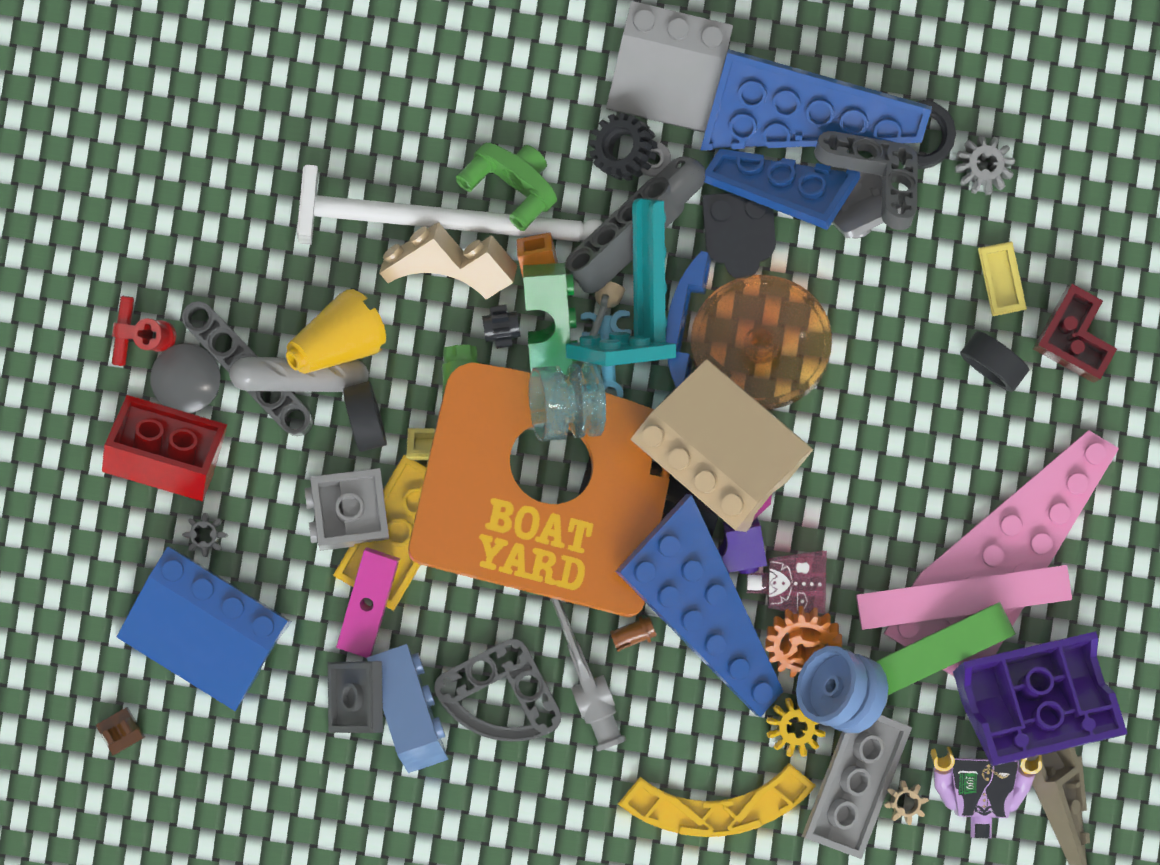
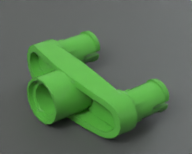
[456,142,557,231]

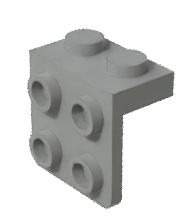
[832,156,902,239]

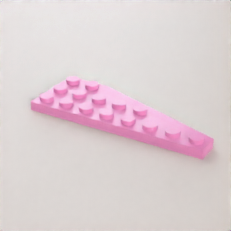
[883,430,1119,677]

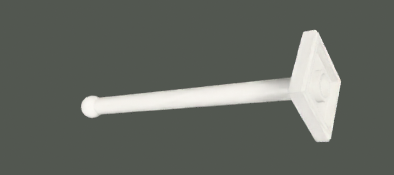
[297,165,603,245]

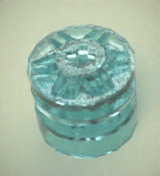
[529,363,606,441]

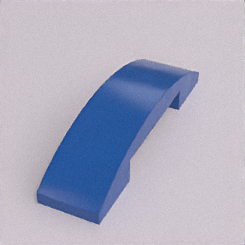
[666,251,711,388]

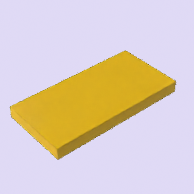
[333,454,426,611]

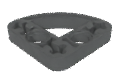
[434,639,561,742]

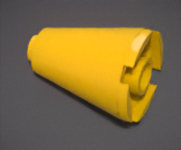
[286,289,386,374]

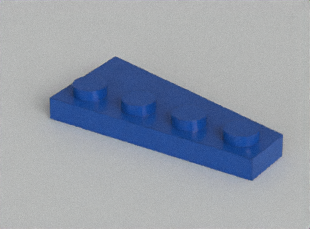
[705,149,860,230]

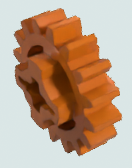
[765,606,842,678]

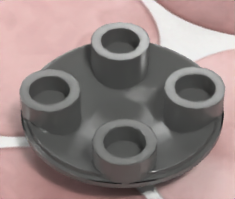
[150,344,221,413]

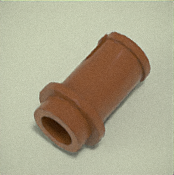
[610,616,657,652]

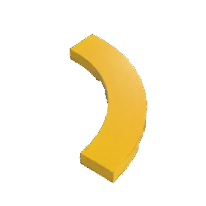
[618,763,816,837]

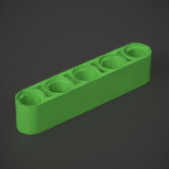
[876,602,1016,696]

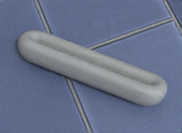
[229,357,369,392]

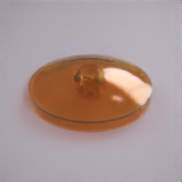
[691,275,832,410]

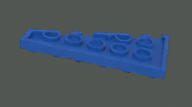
[700,49,932,150]
[615,494,784,717]

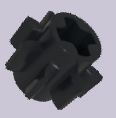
[482,304,521,349]

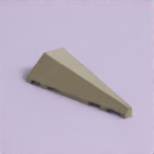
[1027,747,1090,865]

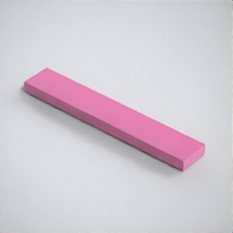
[856,565,1072,630]

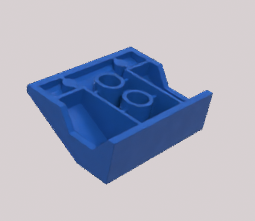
[116,547,292,711]

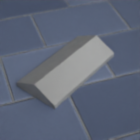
[801,715,912,859]

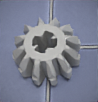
[955,135,1015,195]

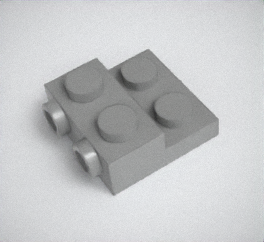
[304,468,389,551]

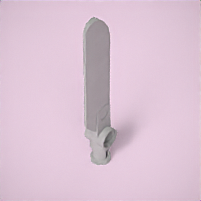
[551,598,627,752]

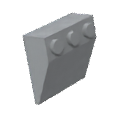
[606,1,733,133]

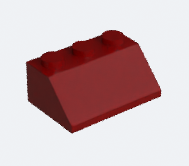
[102,395,227,502]

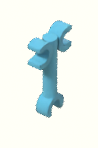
[581,310,631,398]

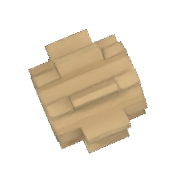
[883,780,929,825]

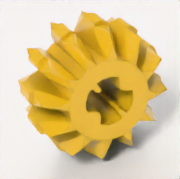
[766,698,826,757]

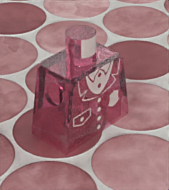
[746,551,827,617]

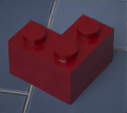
[1033,284,1117,383]

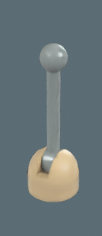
[582,281,625,362]

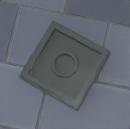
[328,661,383,733]

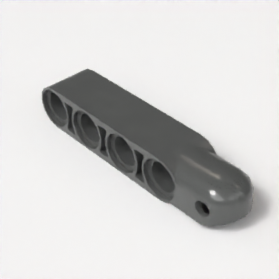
[565,156,705,293]

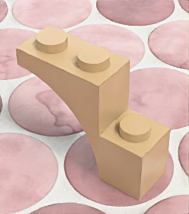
[379,222,518,299]

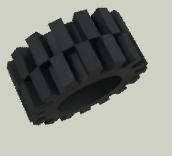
[589,113,658,181]

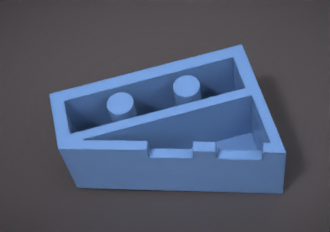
[367,644,448,773]

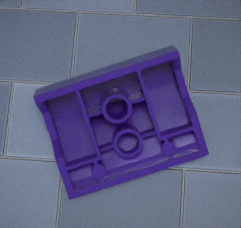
[953,631,1128,767]

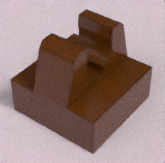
[96,707,145,756]

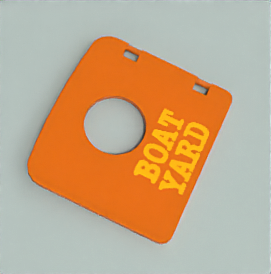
[408,363,670,617]

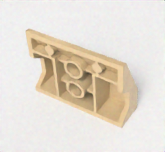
[630,359,814,532]

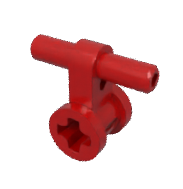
[112,296,176,366]

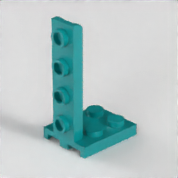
[566,198,676,366]

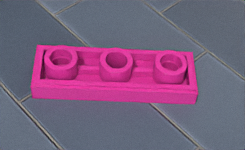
[336,547,400,658]

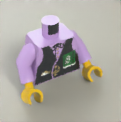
[930,747,1042,838]

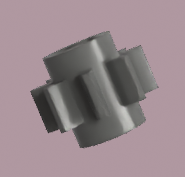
[182,513,228,557]

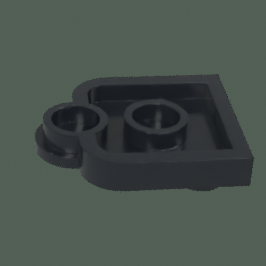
[702,193,776,280]

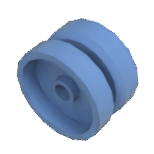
[796,646,889,733]

